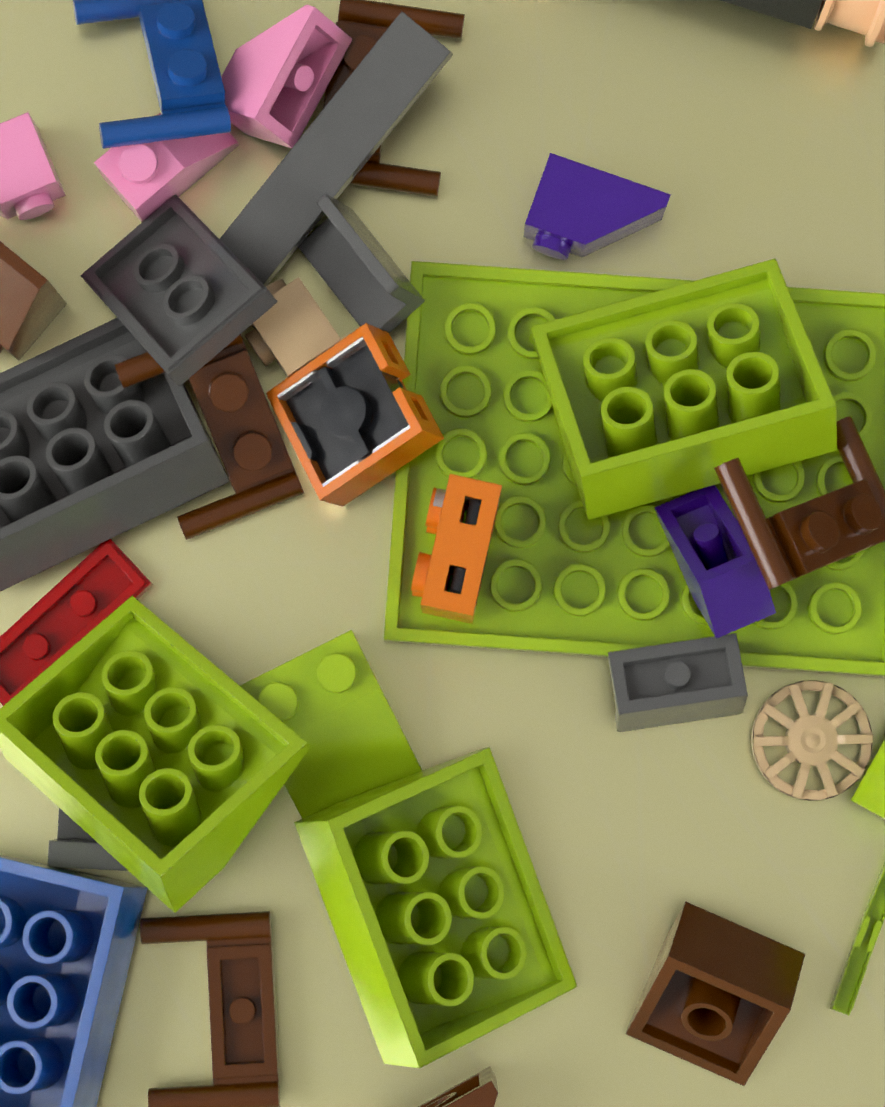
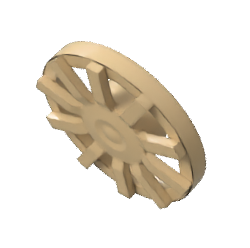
[751,680,873,800]

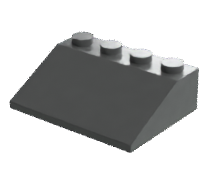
[0,318,230,592]

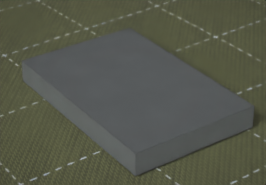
[81,194,277,387]

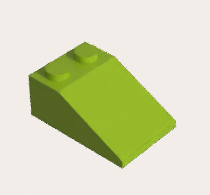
[240,630,423,819]

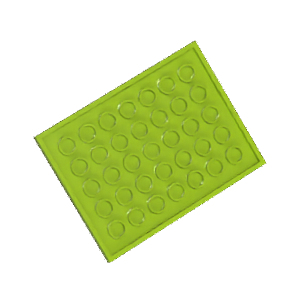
[384,261,885,677]

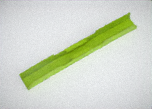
[830,862,885,1016]

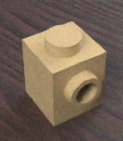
[245,277,341,378]

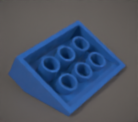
[0,855,148,1107]

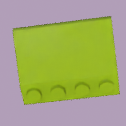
[531,258,837,520]
[0,596,309,913]
[294,747,577,1069]

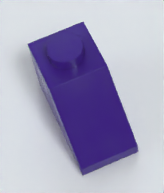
[523,153,671,260]
[654,485,776,639]

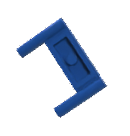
[73,0,231,149]

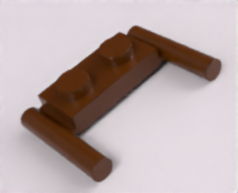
[323,0,465,197]
[114,334,304,540]
[714,416,885,590]
[140,911,280,1107]

